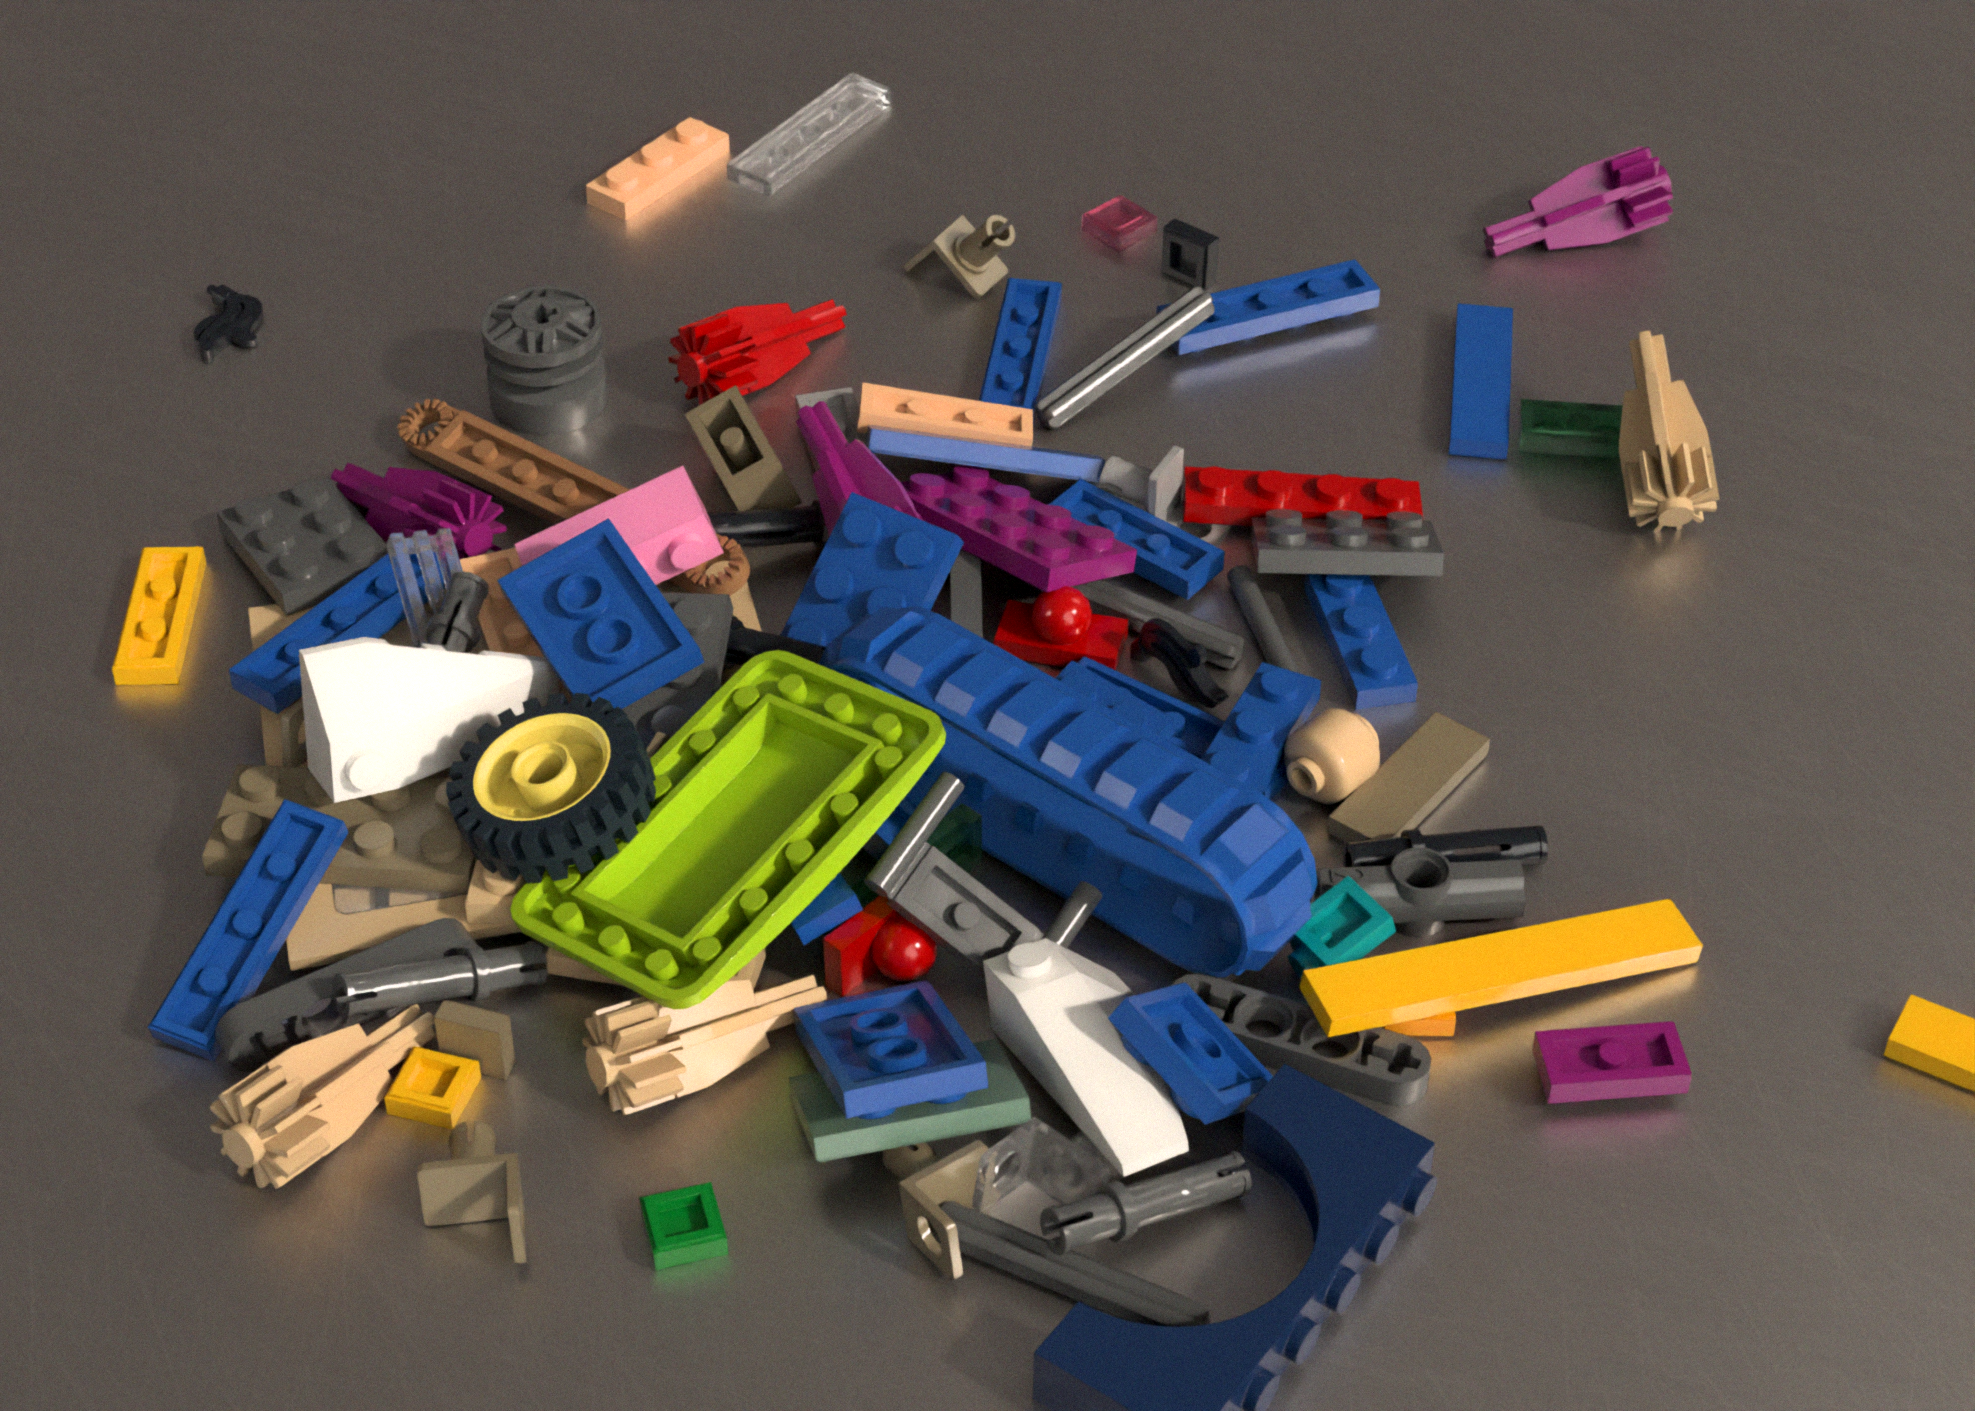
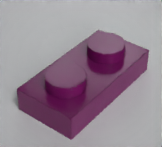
[1532,1021,1692,1104]

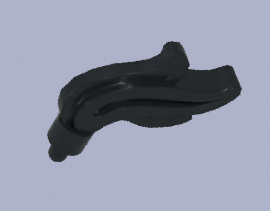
[193,285,263,364]
[1130,618,1229,709]

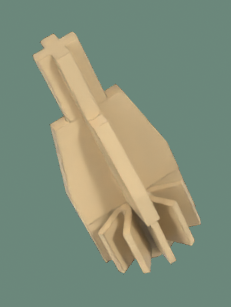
[1618,330,1720,531]
[583,974,827,1116]
[210,1004,437,1189]

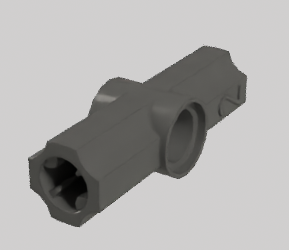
[1314,847,1526,938]

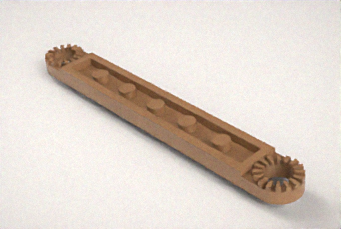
[397,398,750,595]

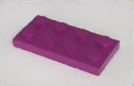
[901,465,1137,592]

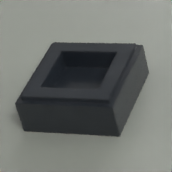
[1161,218,1219,291]

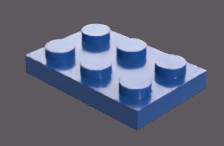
[780,492,964,647]
[497,518,704,709]
[793,980,989,1119]

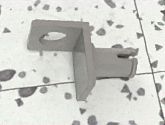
[1100,445,1232,547]

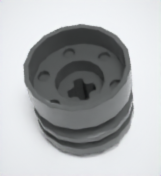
[481,285,608,435]

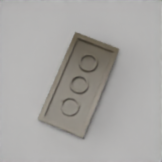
[202,763,476,894]

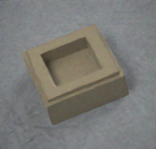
[434,1000,516,1080]

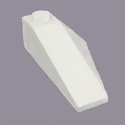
[299,637,559,803]
[983,938,1189,1177]

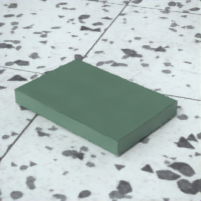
[789,1039,1031,1162]

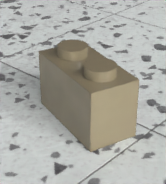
[685,385,802,511]

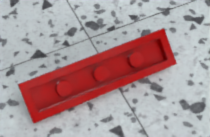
[1182,466,1423,526]

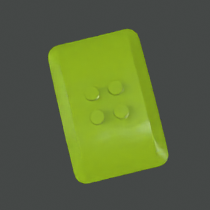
[510,650,946,1010]

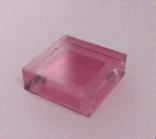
[1082,195,1158,253]

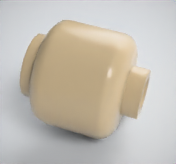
[1283,708,1380,805]

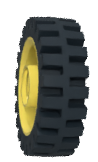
[446,693,656,883]

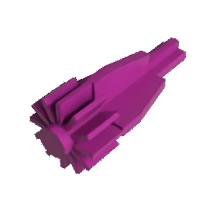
[1483,146,1673,258]
[795,401,924,536]
[330,462,507,573]

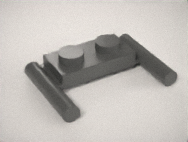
[864,772,1103,981]

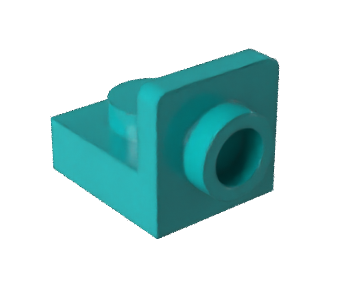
[1287,875,1396,979]

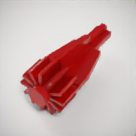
[668,299,847,405]

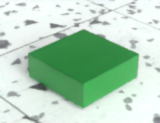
[639,1182,728,1271]

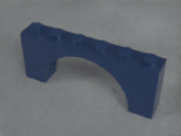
[1033,1063,1437,1411]

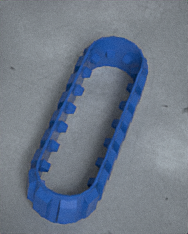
[818,606,1318,978]

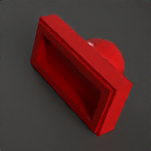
[994,586,1128,671]
[823,895,939,998]

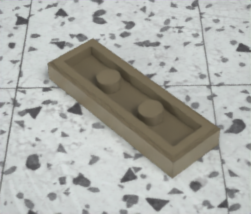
[1327,712,1490,843]

